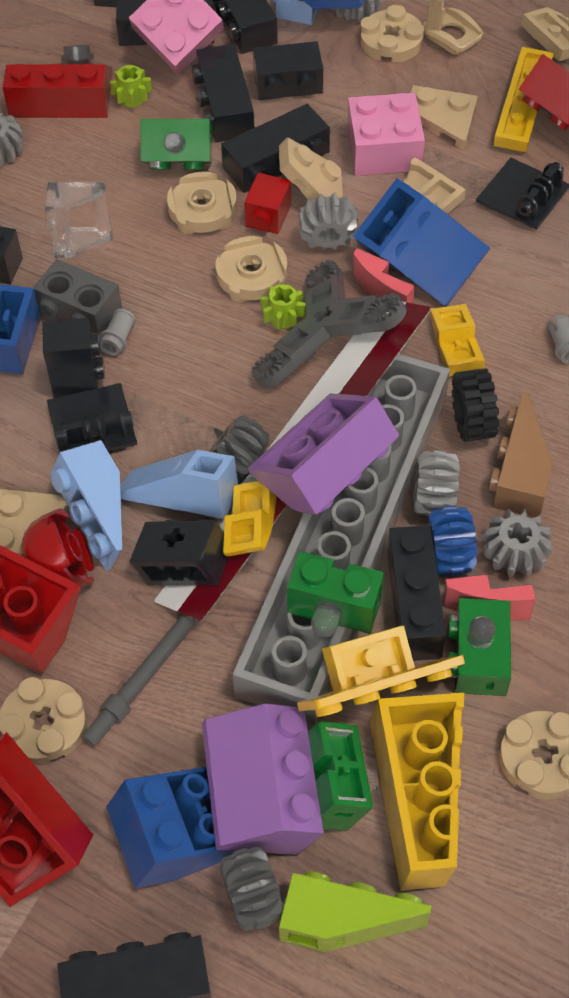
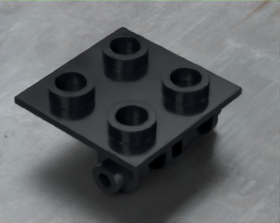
[476,157,569,230]
[47,383,138,453]

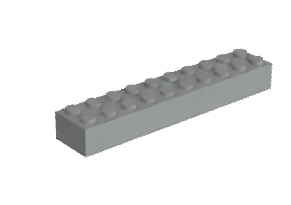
[232,354,450,725]

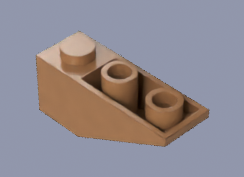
[489,392,553,517]

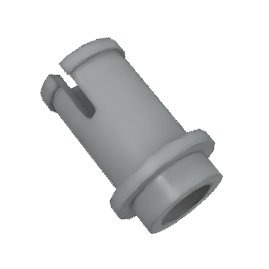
[99,308,136,356]
[547,315,569,363]

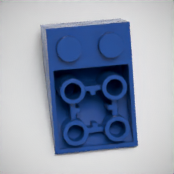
[353,178,490,307]
[0,284,41,374]
[106,767,233,889]

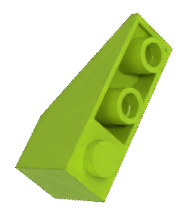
[279,871,431,952]

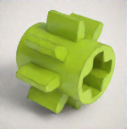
[110,65,152,107]
[260,284,306,330]

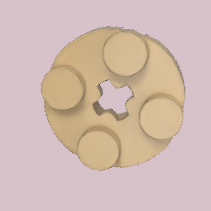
[360,5,424,62]
[167,172,237,234]
[215,236,288,303]
[0,677,87,766]
[499,711,569,800]

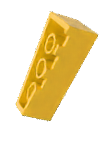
[370,692,464,891]

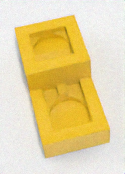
[430,304,485,377]
[223,481,276,557]

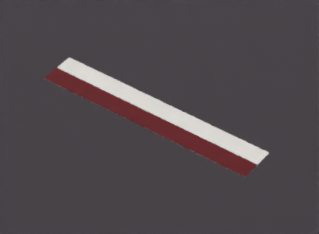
[154,302,432,621]

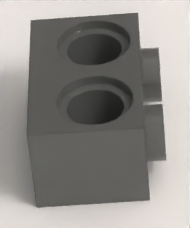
[33,259,122,335]

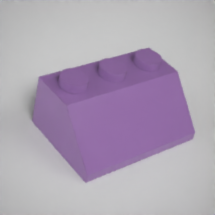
[247,393,400,515]
[202,703,324,855]

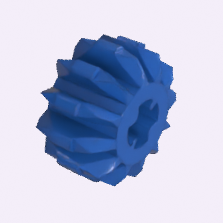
[428,506,478,577]

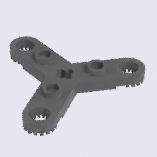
[251,260,407,388]

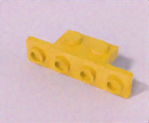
[297,625,465,717]

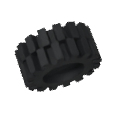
[451,368,499,442]

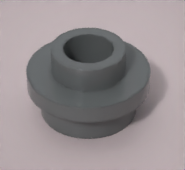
[61,45,94,64]

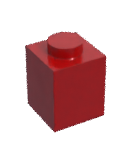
[244,173,291,234]

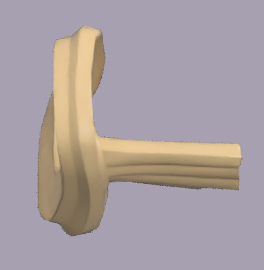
[423,0,483,55]

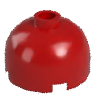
[20,508,94,588]

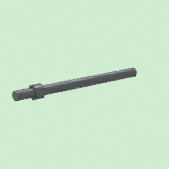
[81,561,247,747]

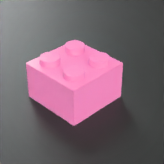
[129,0,224,75]
[347,93,425,176]

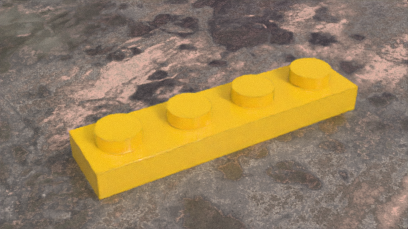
[493,47,554,153]

